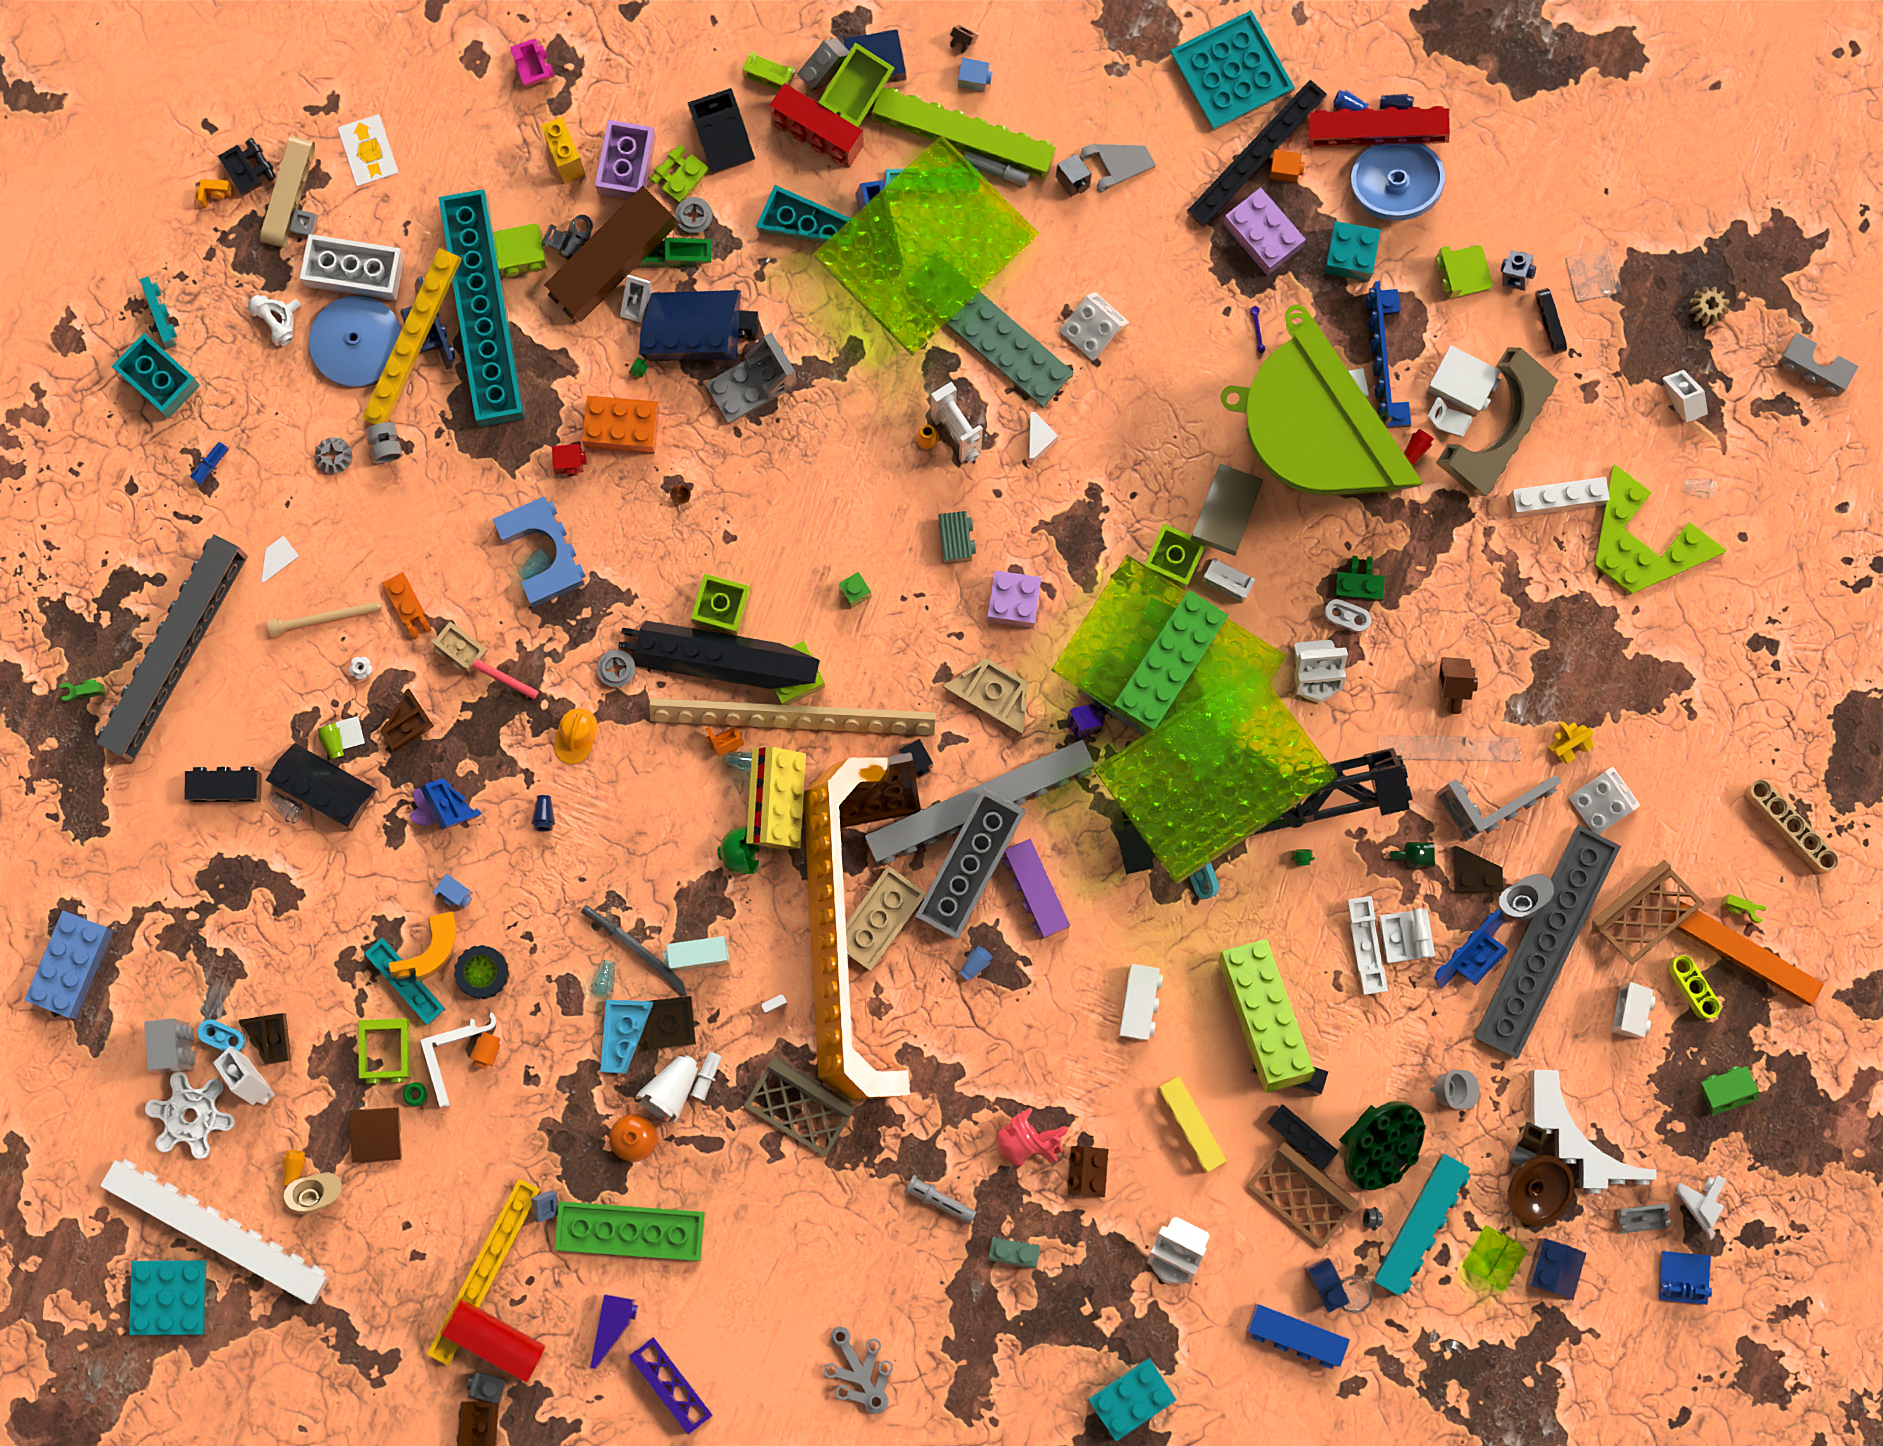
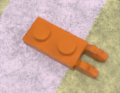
[382,572,432,639]

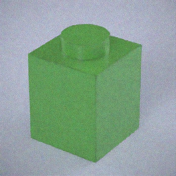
[838,571,871,609]

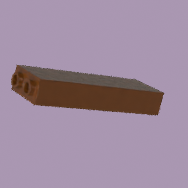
[544,185,680,322]

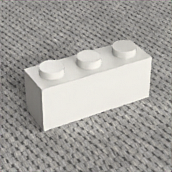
[1119,964,1163,1041]

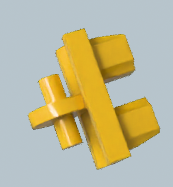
[1547,721,1595,764]

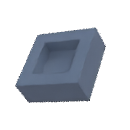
[531,1190,558,1223]

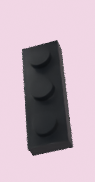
[1267,1104,1339,1170]

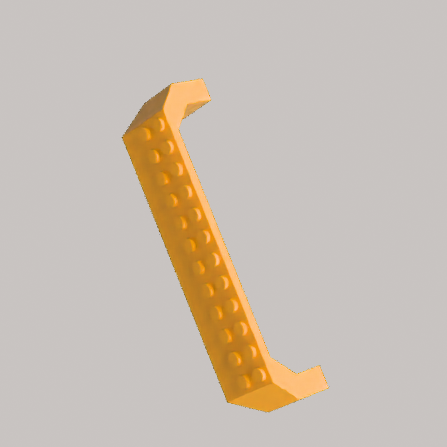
[803,758,909,1100]

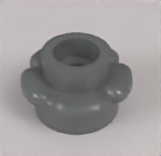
[1363,1207,1383,1231]

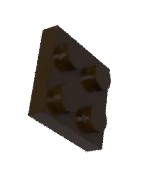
[645,996,696,1050]

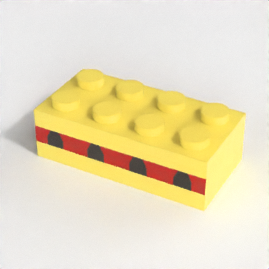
[746,747,806,849]

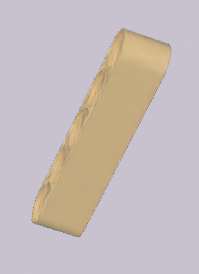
[260,136,315,248]
[1745,779,1839,874]

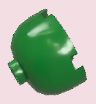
[717,827,759,875]

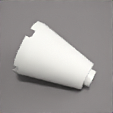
[635,1055,698,1125]

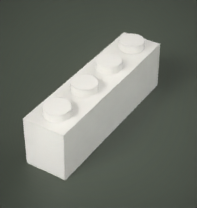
[1508,477,1610,518]

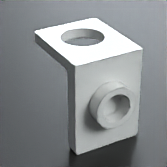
[1427,397,1473,438]

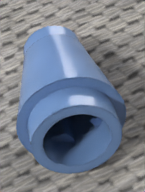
[959,945,993,981]

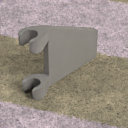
[1080,144,1156,192]

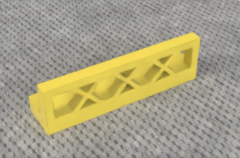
[1158,1076,1227,1173]

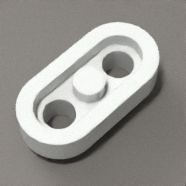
[1324,599,1371,633]

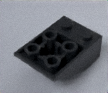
[688,88,756,174]

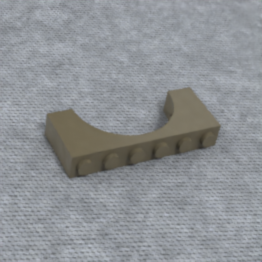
[1436,347,1558,496]

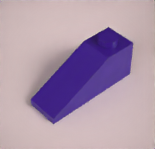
[1067,704,1105,741]
[590,1294,638,1369]

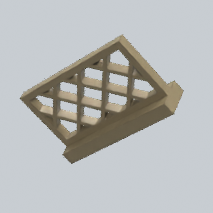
[744,1056,857,1157]

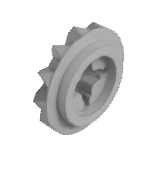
[675,197,713,234]
[314,436,352,474]
[597,650,635,688]

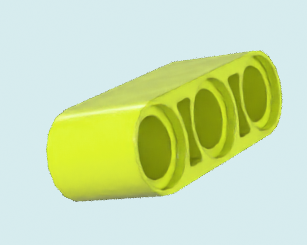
[1668,955,1721,1020]

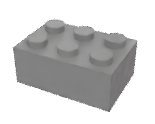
[144,1018,196,1074]

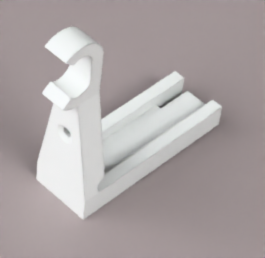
[421,1012,496,1108]

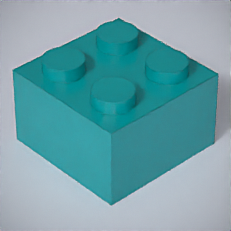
[1324,221,1381,282]

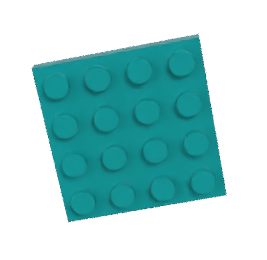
[1170,10,1295,131]

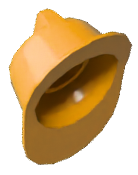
[554,708,598,764]

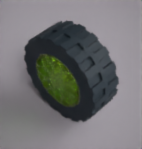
[454,945,509,999]

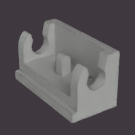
[1615,1204,1671,1234]

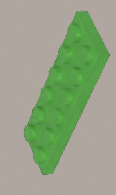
[1113,590,1229,732]
[555,1201,705,1261]

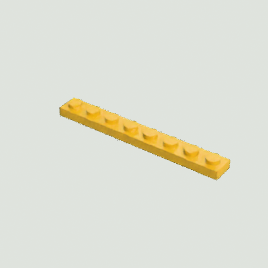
[362,248,462,424]
[427,1178,541,1366]

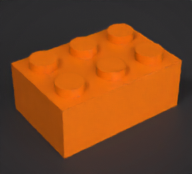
[582,395,659,454]

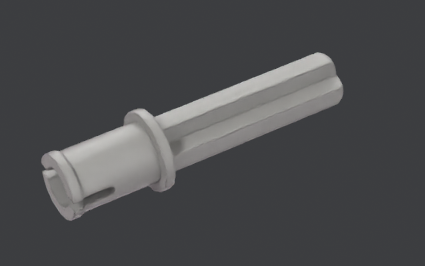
[963,150,1031,187]

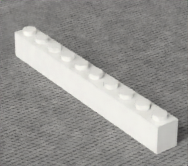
[100,1158,330,1304]

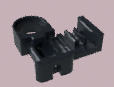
[541,214,593,260]

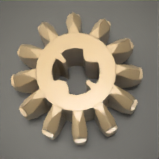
[1689,286,1730,326]

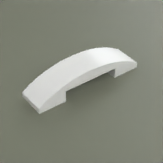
[1347,896,1388,995]

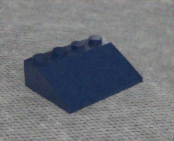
[639,290,741,361]

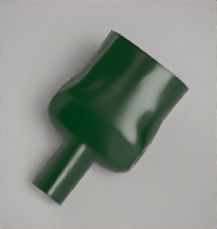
[1390,842,1435,868]

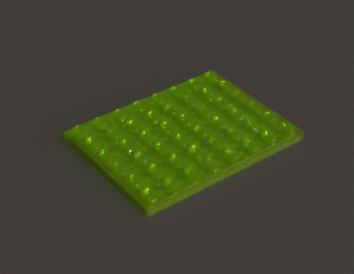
[813,135,1040,356]
[1051,555,1288,773]
[1094,663,1338,885]

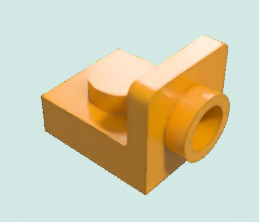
[195,179,233,208]

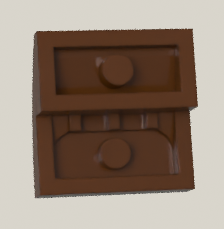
[350,1107,402,1163]

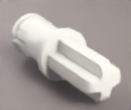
[690,1052,722,1101]

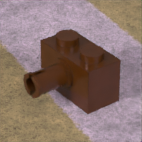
[1438,657,1478,714]

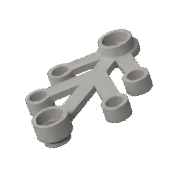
[824,1326,893,1414]

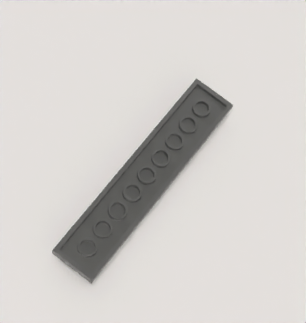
[1473,825,1621,1060]

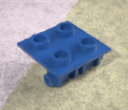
[1659,1251,1712,1305]

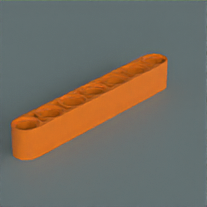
[1667,901,1824,1006]

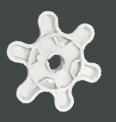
[145,1072,235,1159]

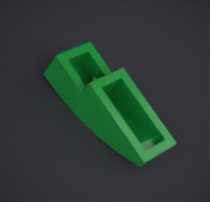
[639,237,712,267]

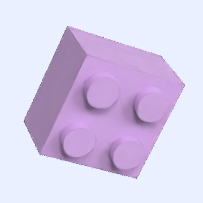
[987,570,1042,628]

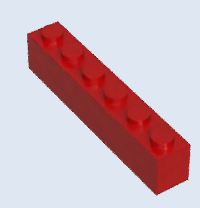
[1309,106,1450,147]

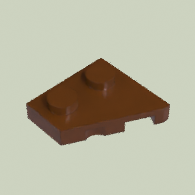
[380,688,434,753]

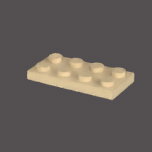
[845,866,927,971]

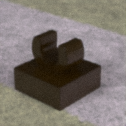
[950,24,979,53]

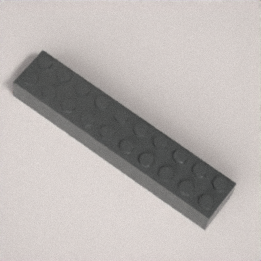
[97,534,248,763]

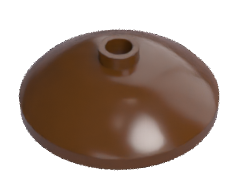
[1507,1156,1574,1226]

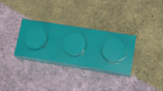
[140,276,178,349]

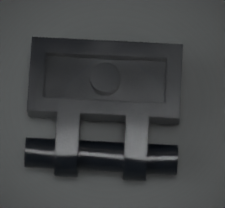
[218,138,276,197]

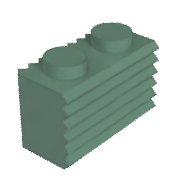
[938,511,976,564]
[988,1236,1040,1269]

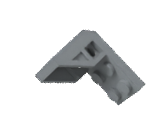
[705,332,797,425]

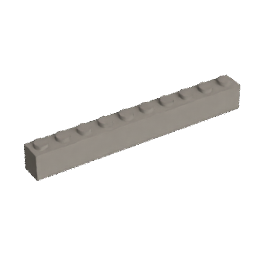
[865,739,1095,866]

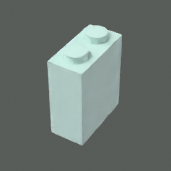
[663,936,730,972]

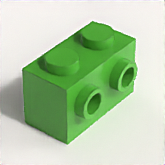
[1701,1066,1759,1116]

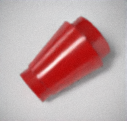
[1404,429,1434,465]

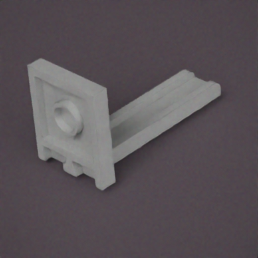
[1436,776,1561,841]

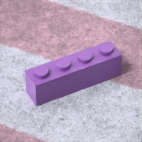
[1002,838,1070,939]

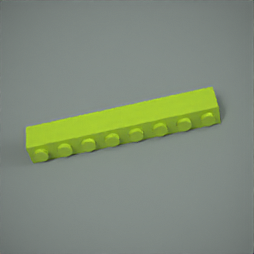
[872,87,1056,179]

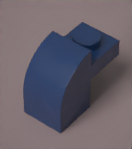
[1304,1258,1350,1313]

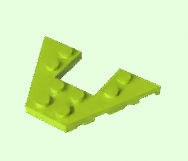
[1594,464,1727,595]

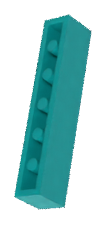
[1372,1154,1471,1296]

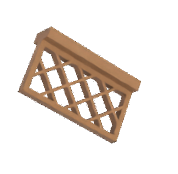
[1592,859,1704,965]
[1247,1140,1359,1248]

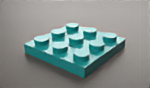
[129,1260,207,1335]

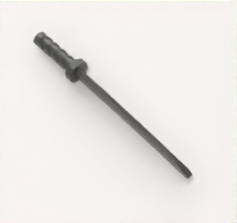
[581,905,687,996]

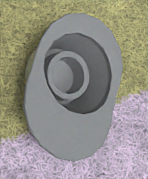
[1499,874,1554,920]
[1430,1070,1479,1109]

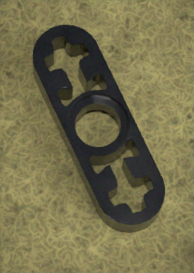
[1535,288,1567,354]

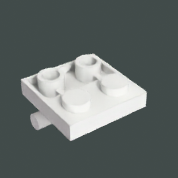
[1379,908,1435,964]

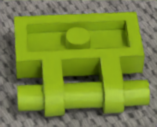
[650,144,710,204]

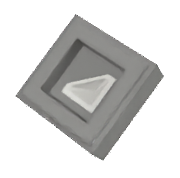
[289,209,319,237]

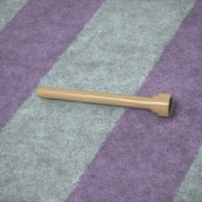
[267,602,382,638]

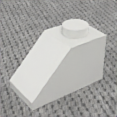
[1663,370,1708,422]

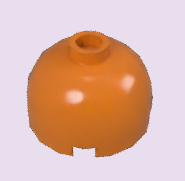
[609,1114,658,1162]

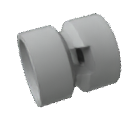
[365,422,403,464]

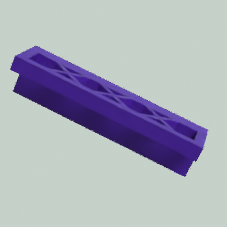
[629,1337,713,1435]

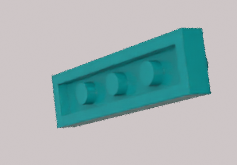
[364,937,446,1025]

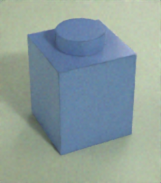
[958,57,993,92]

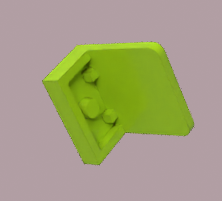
[494,223,547,277]
[1435,245,1493,299]

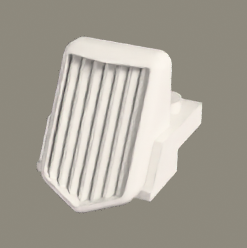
[1294,640,1348,704]
[1675,1175,1726,1240]
[1147,1217,1210,1285]

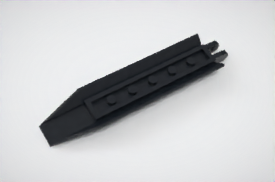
[618,620,820,689]

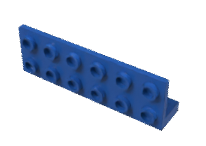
[1366,280,1411,428]

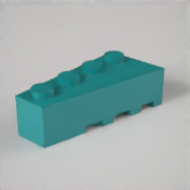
[756,185,861,248]

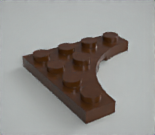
[839,753,921,828]

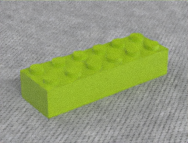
[1218,939,1315,1093]

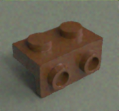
[1067,1146,1109,1197]
[456,1401,499,1446]

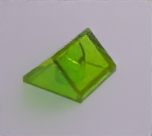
[1461,1225,1528,1292]

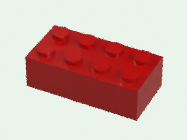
[769,83,864,168]

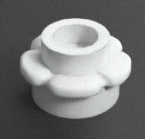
[349,657,372,680]

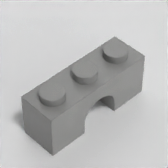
[1778,333,1859,396]

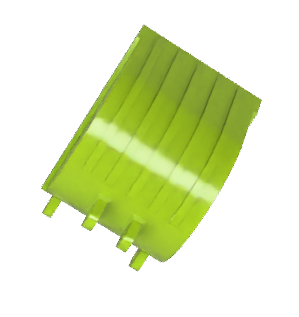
[1221,305,1423,496]

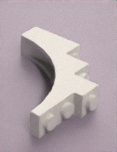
[1530,1070,1657,1194]

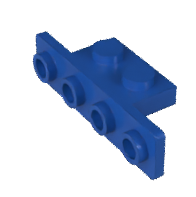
[1434,909,1508,989]

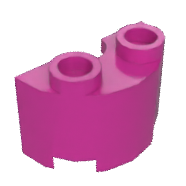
[510,38,555,87]

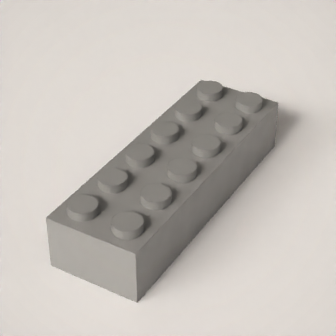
[915,787,1027,939]

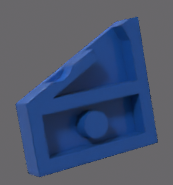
[420,778,481,830]

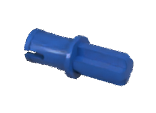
[189,442,228,485]

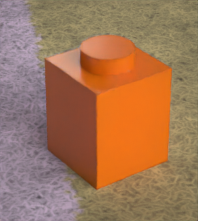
[1269,149,1305,183]

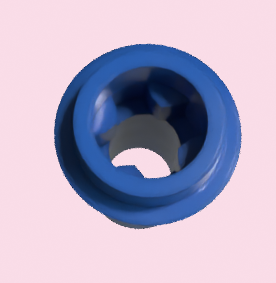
[1332,89,1369,111]

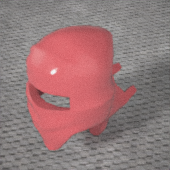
[996,1108,1068,1167]

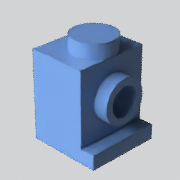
[432,873,473,909]

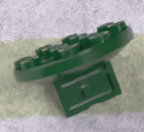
[1339,1101,1426,1190]

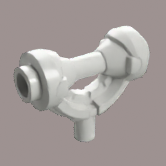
[247,295,301,346]

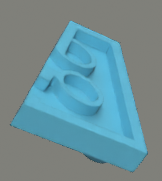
[600,1000,654,1074]

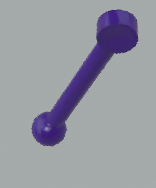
[1250,306,1266,353]

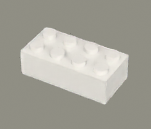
[300,234,405,301]

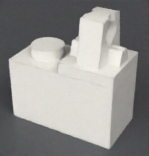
[213,1046,275,1105]

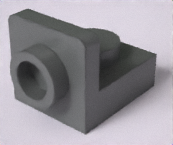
[467,1371,507,1404]

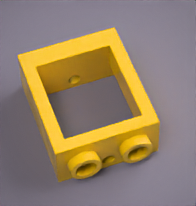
[541,117,586,184]

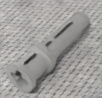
[904,1175,977,1225]

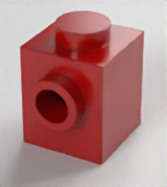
[552,444,587,477]

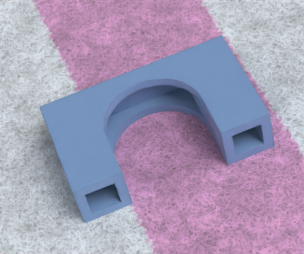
[493,496,586,608]

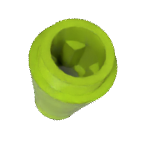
[317,723,344,759]

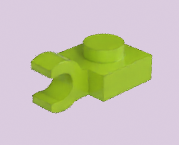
[1721,894,1767,923]

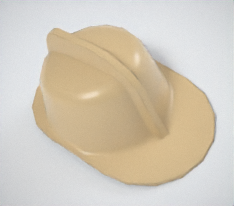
[284,1172,342,1215]

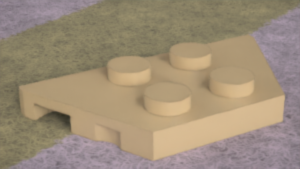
[943,658,1027,735]

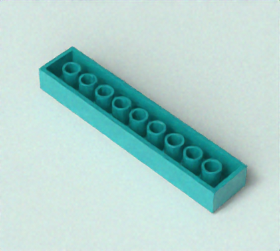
[438,189,525,427]

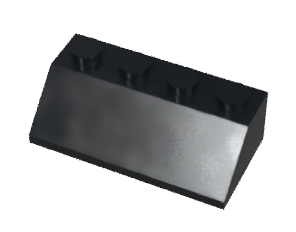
[266,743,377,831]

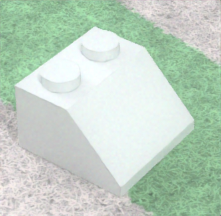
[1611,982,1655,1039]

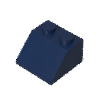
[1526,1238,1586,1300]

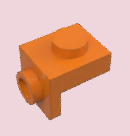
[705,726,745,757]

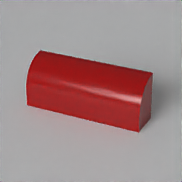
[440,1298,545,1383]

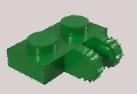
[1335,555,1385,601]

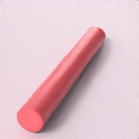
[471,658,539,700]

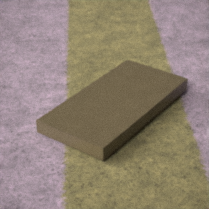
[1191,463,1263,556]

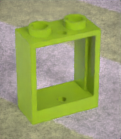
[358,1018,411,1084]

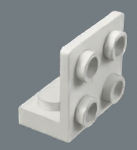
[1060,292,1130,360]
[1569,767,1640,834]

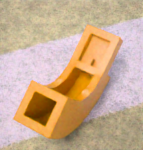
[389,912,456,982]

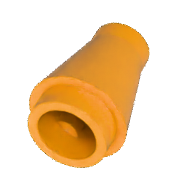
[916,424,939,449]
[282,1150,307,1186]

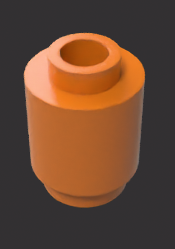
[470,1032,501,1069]

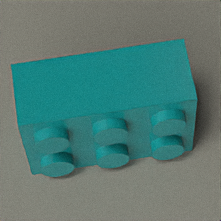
[111,333,201,419]
[1087,1357,1177,1441]

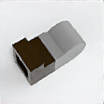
[1508,1121,1547,1166]

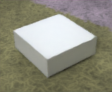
[761,994,787,1014]

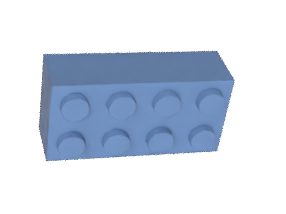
[24,910,114,1020]

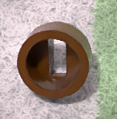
[670,484,691,504]

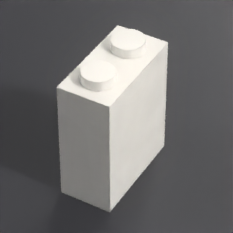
[1427,345,1501,416]

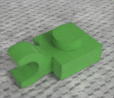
[60,679,106,702]

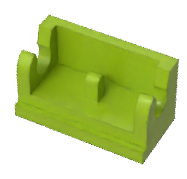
[742,51,796,91]

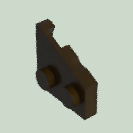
[1453,846,1503,893]
[239,1013,291,1065]

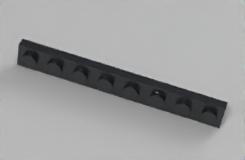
[1187,79,1327,227]

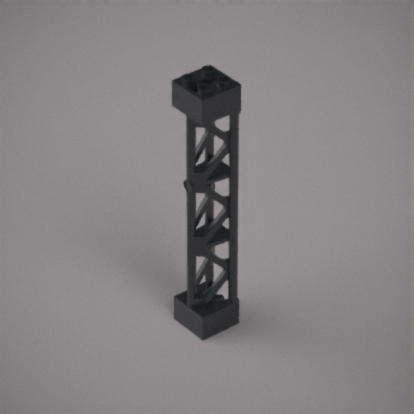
[1112,747,1412,875]

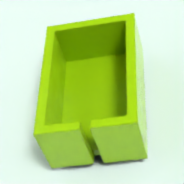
[818,42,895,127]

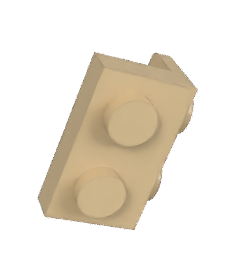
[431,622,488,673]

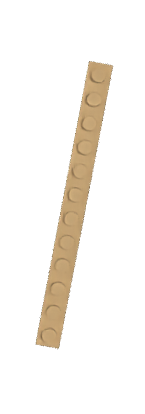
[650,698,936,735]

